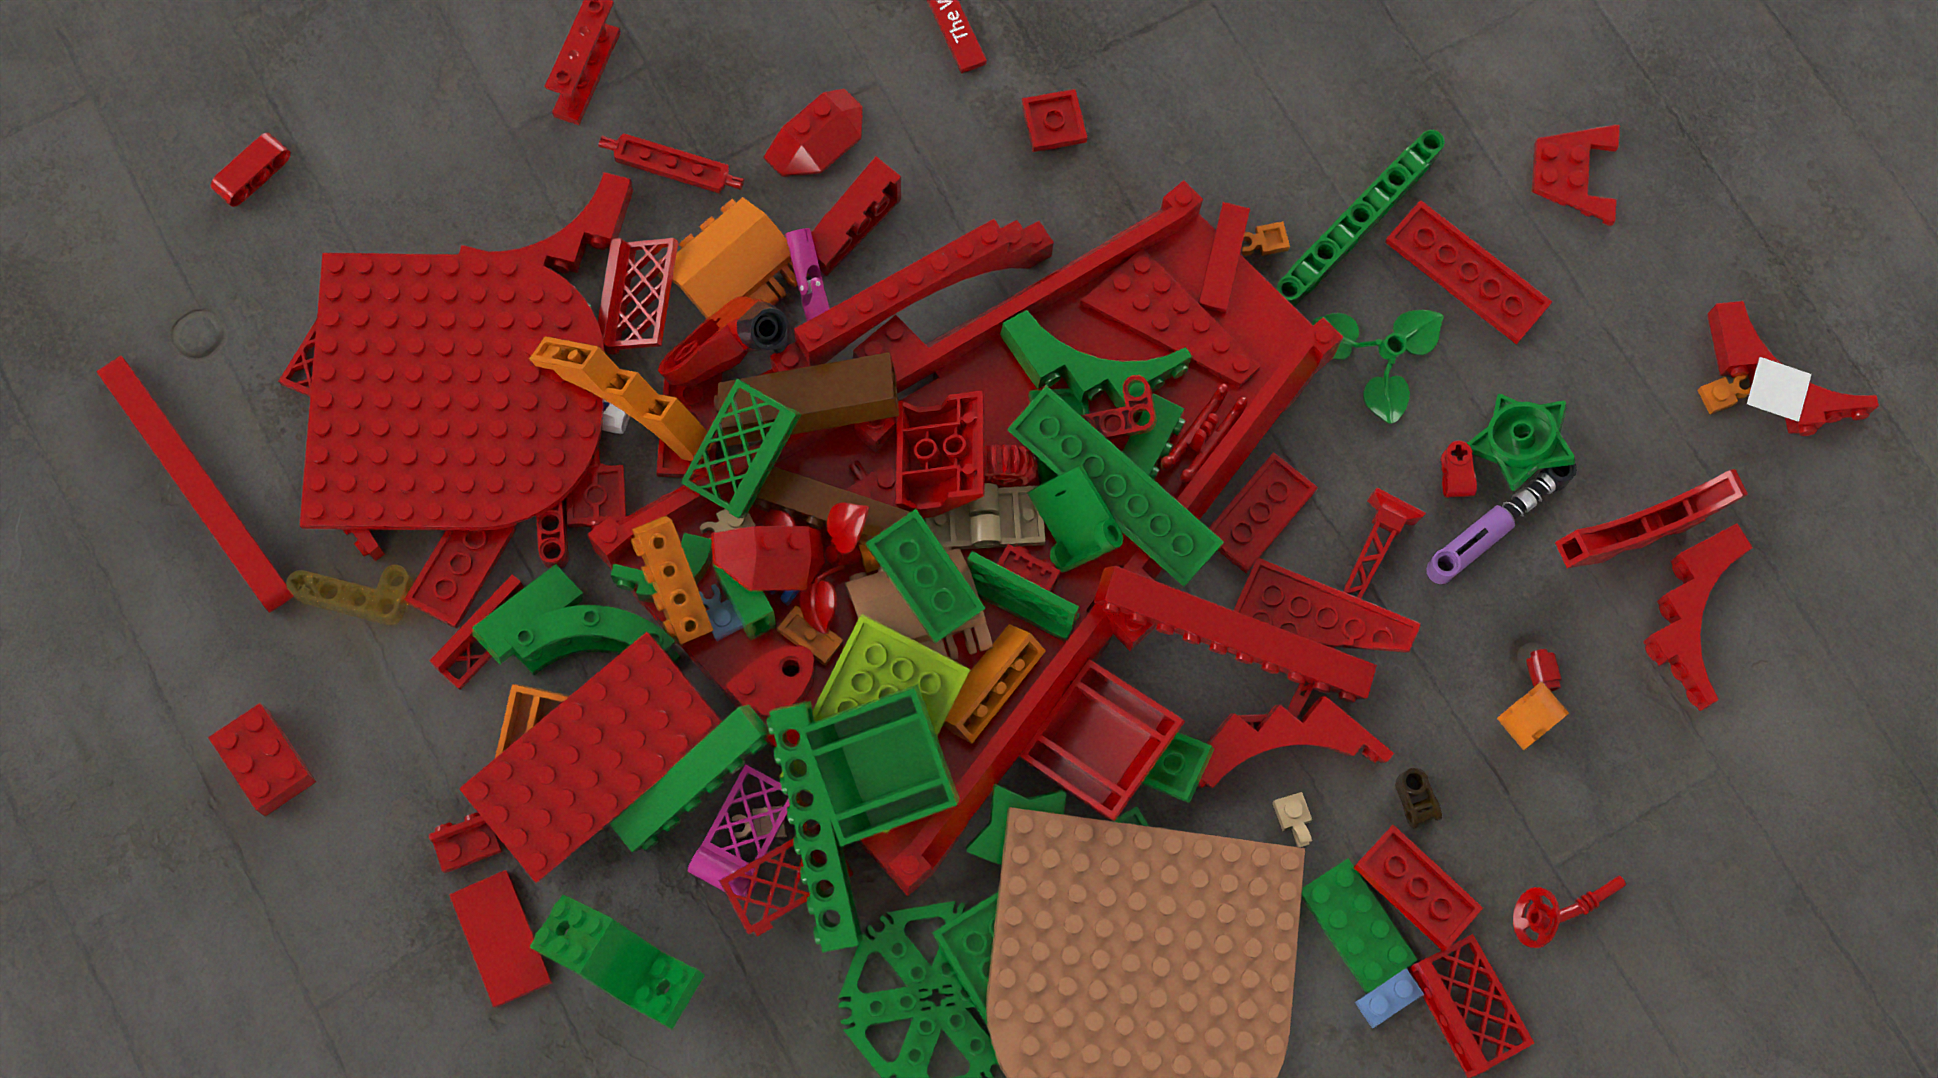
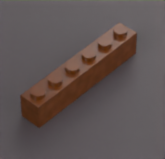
[753,467,911,545]

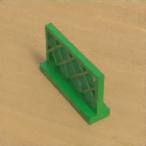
[681,379,802,519]
[967,551,1080,643]

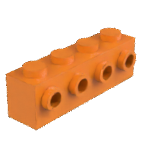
[631,516,714,644]
[943,624,1046,743]

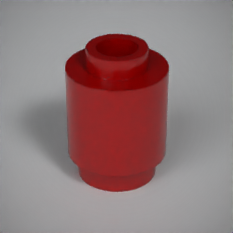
[1526,649,1562,692]

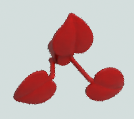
[762,502,869,634]

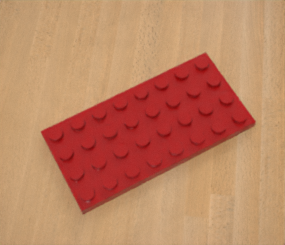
[459,632,723,883]

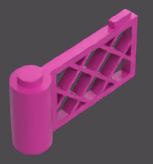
[687,764,790,901]

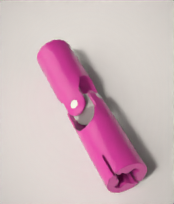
[785,228,830,321]

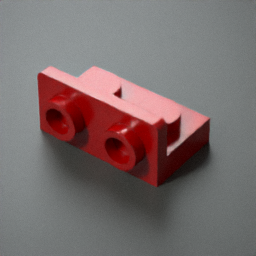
[997,544,1060,591]
[428,812,502,873]

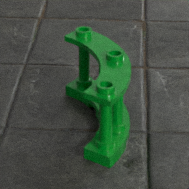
[504,605,681,675]

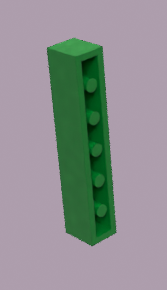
[610,705,770,852]

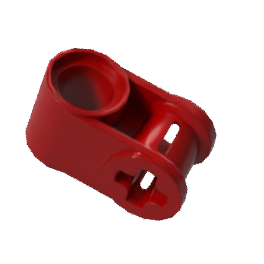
[1441,440,1477,498]

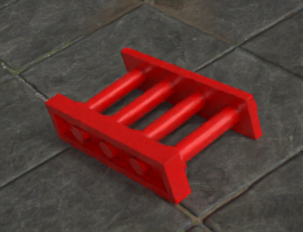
[545,0,621,125]

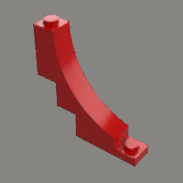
[1198,696,1394,788]

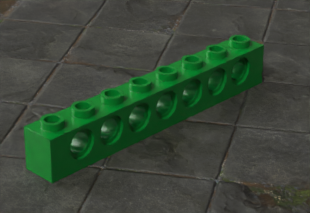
[767,701,863,952]

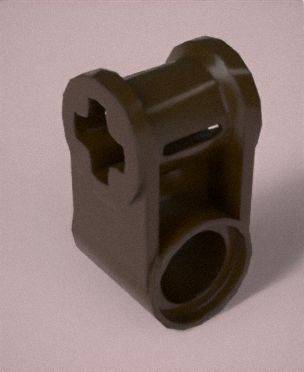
[1395,768,1442,829]

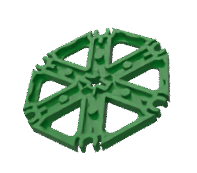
[838,901,1001,1078]

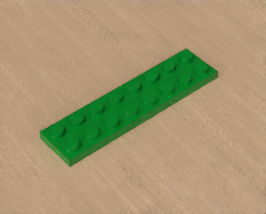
[1007,386,1224,587]

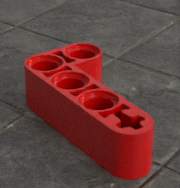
[1080,375,1157,440]

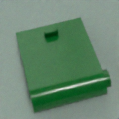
[1027,464,1123,573]

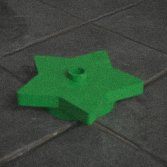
[1467,394,1575,491]
[965,784,1066,866]

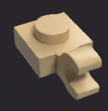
[1272,792,1312,848]

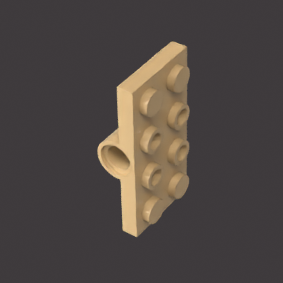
[925,483,1045,550]

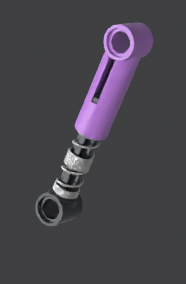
[1426,463,1577,584]

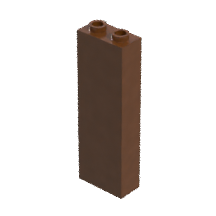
[714,352,899,446]

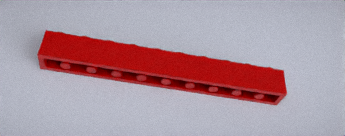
[1094,566,1377,703]

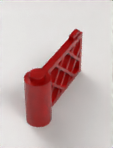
[719,823,854,937]

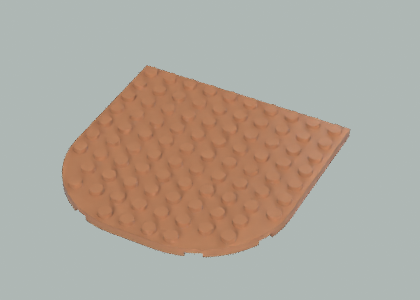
[986,808,1305,1078]

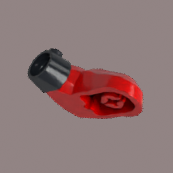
[658,296,790,386]

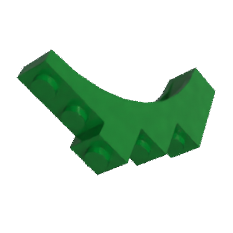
[1000,310,1192,413]

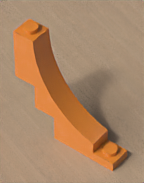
[529,336,715,464]

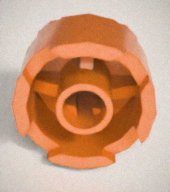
[1497,681,1569,750]

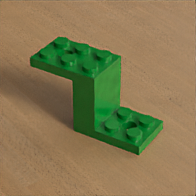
[530,894,705,1030]

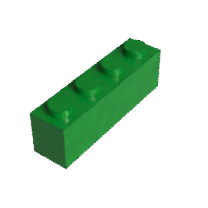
[1122,393,1186,481]

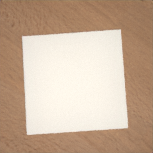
[1747,357,1811,422]

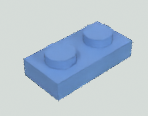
[1355,968,1424,1028]

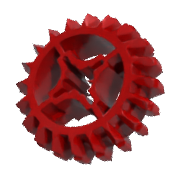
[984,444,1038,488]

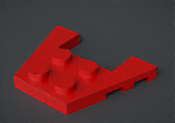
[1532,124,1620,226]

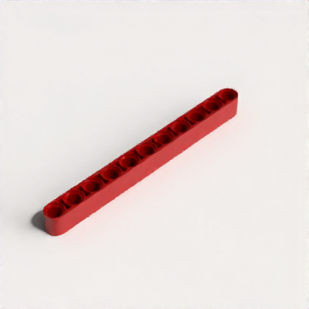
[96,355,295,613]

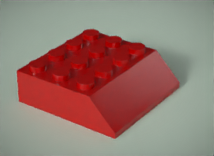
[1020,659,1185,821]

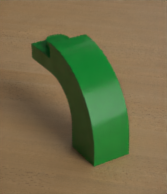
[611,533,713,602]

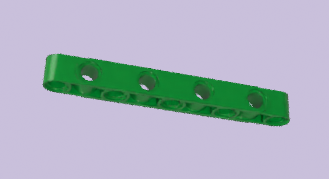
[1276,129,1445,307]

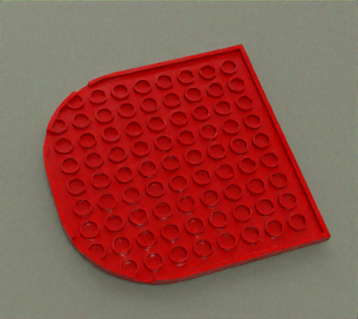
[300,253,605,530]

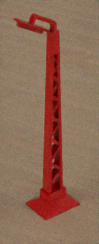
[1238,487,1426,728]

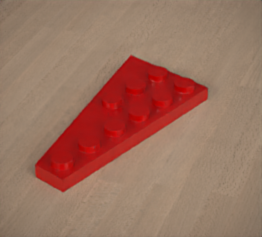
[1080,248,1261,388]

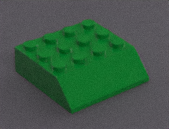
[798,684,960,846]

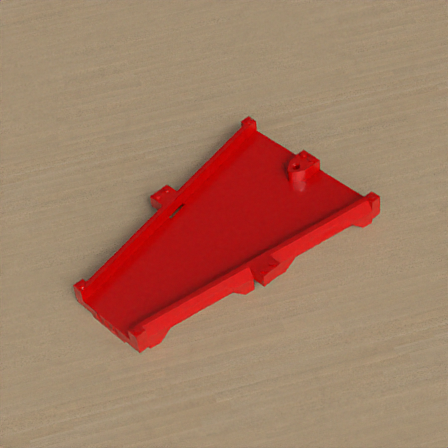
[588,180,1343,896]

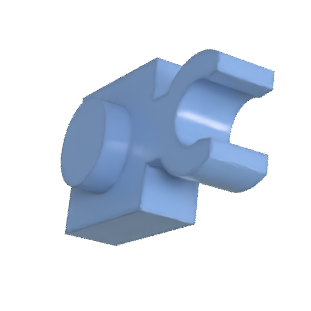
[699,584,743,641]

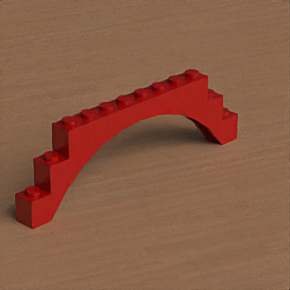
[760,219,1054,375]

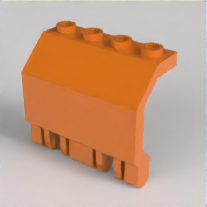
[658,197,809,319]

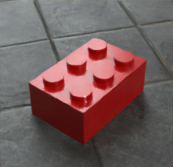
[208,703,317,816]

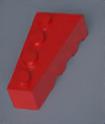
[811,156,901,276]

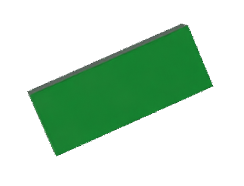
[472,564,583,664]

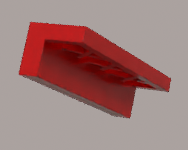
[429,574,524,690]

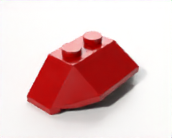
[763,88,863,177]
[711,526,825,591]

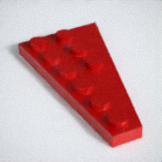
[1233,557,1421,653]

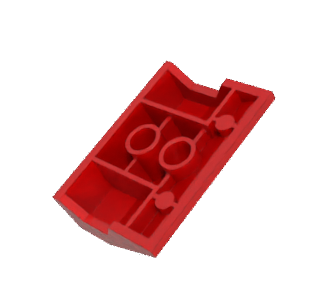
[896,391,985,519]

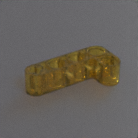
[286,565,413,625]

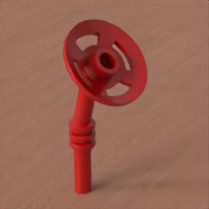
[1513,876,1626,948]

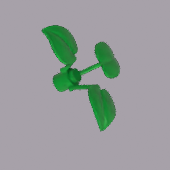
[1312,310,1444,424]

